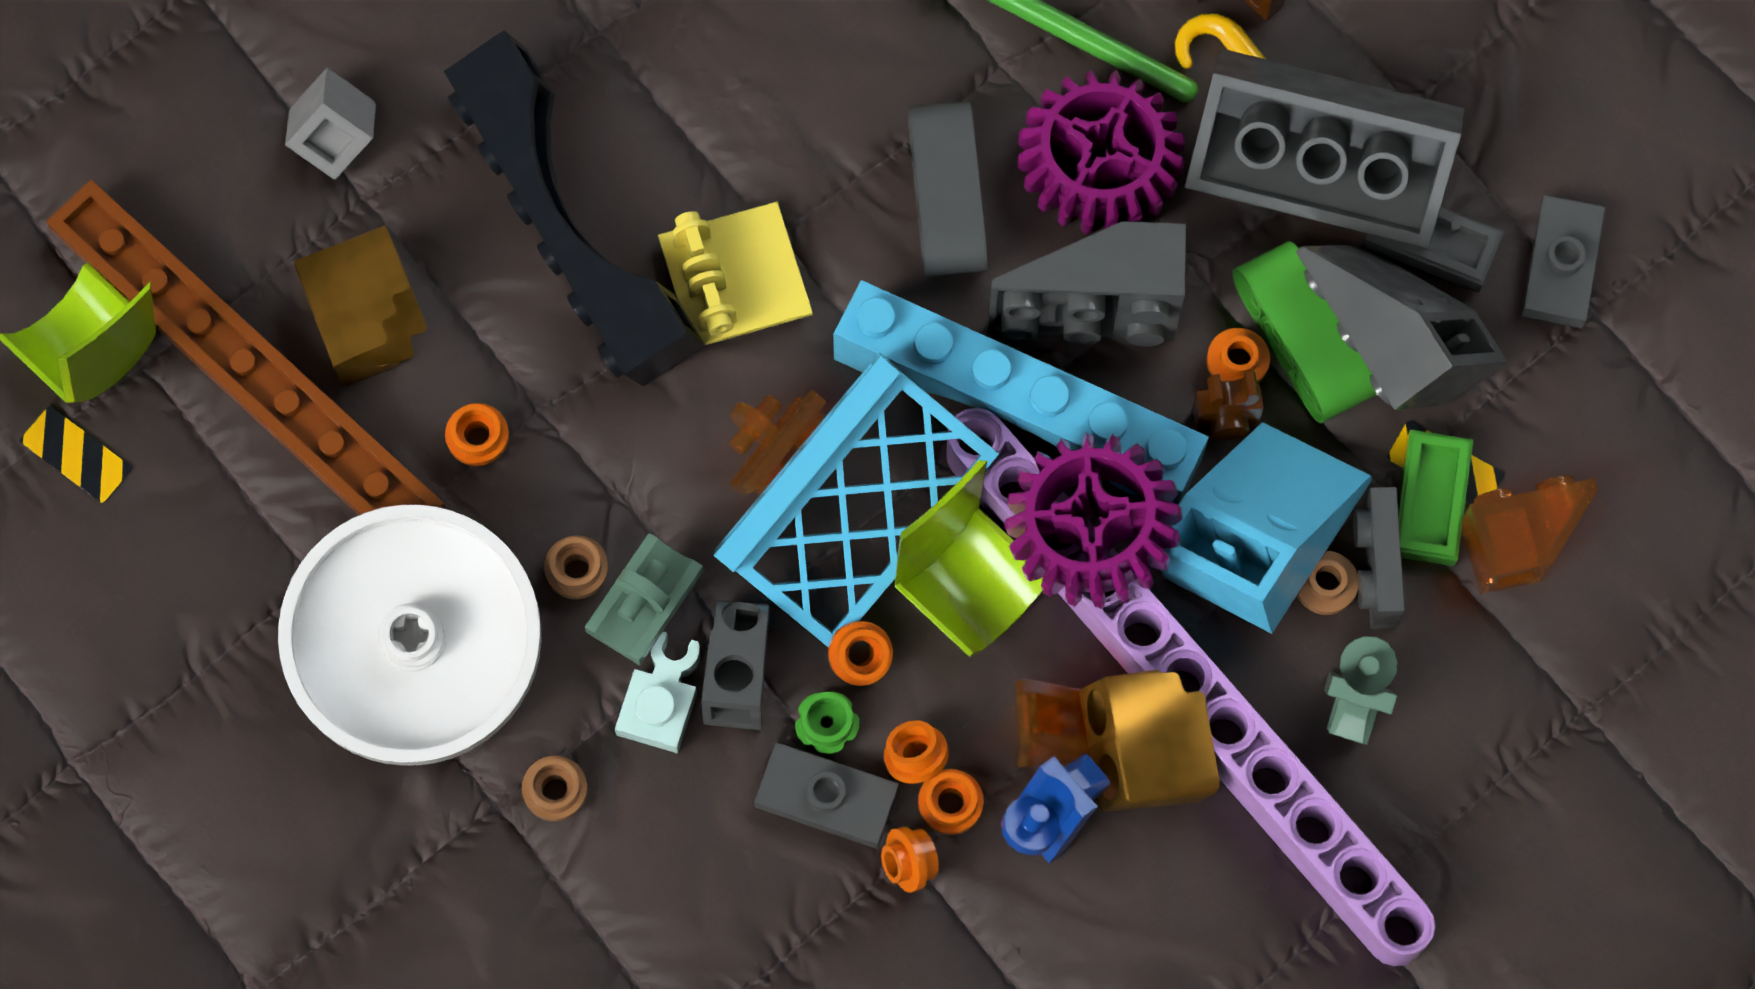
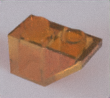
[1462,475,1598,595]

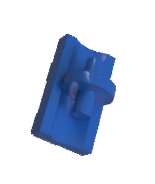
[1001,754,1110,864]

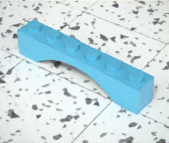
[833,280,1209,505]

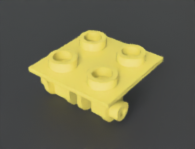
[658,202,813,345]

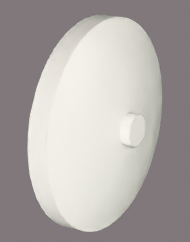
[278,505,541,766]

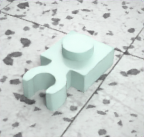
[615,631,701,753]

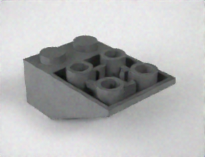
[987,221,1186,347]
[1296,245,1508,410]

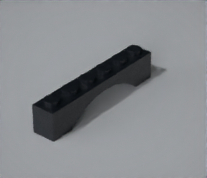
[444,30,705,387]

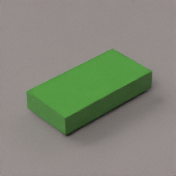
[1398,430,1473,566]

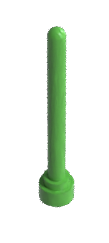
[988,0,1198,102]

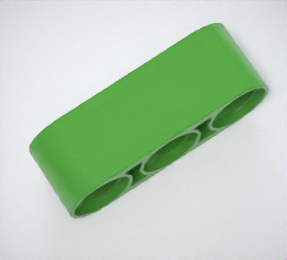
[1232,241,1377,423]

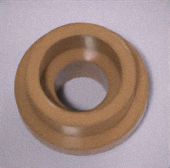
[544,535,609,599]
[1297,551,1358,615]
[522,756,588,822]

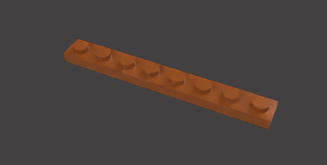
[46,180,446,515]

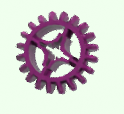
[1017,69,1185,235]
[1005,432,1183,609]

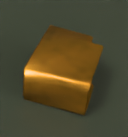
[294,225,427,386]
[1078,669,1220,812]

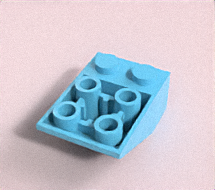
[1161,422,1372,634]

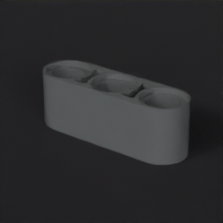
[908,101,987,277]

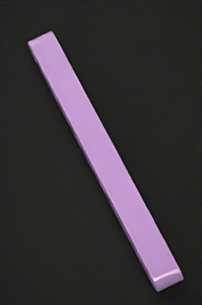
[946,408,1435,966]

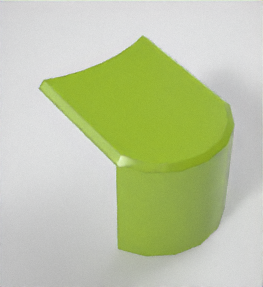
[0,262,156,403]
[895,460,1043,657]

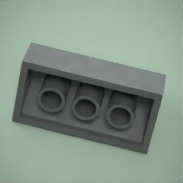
[1185,48,1464,249]

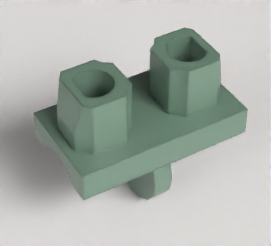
[585,533,704,666]
[1324,636,1397,745]

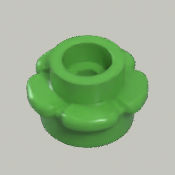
[795,691,859,754]

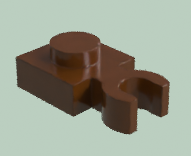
[1191,371,1263,440]

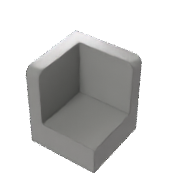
[285,68,376,180]

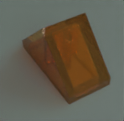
[1012,679,1091,768]

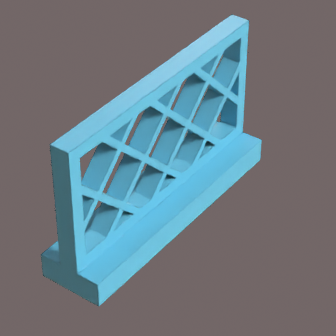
[714,353,999,647]

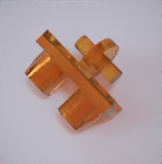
[729,390,827,496]

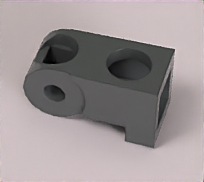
[702,600,770,730]

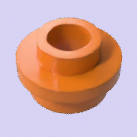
[1206,328,1270,384]
[445,403,509,466]
[828,621,893,686]
[884,720,949,784]
[918,769,984,835]
[881,826,939,893]

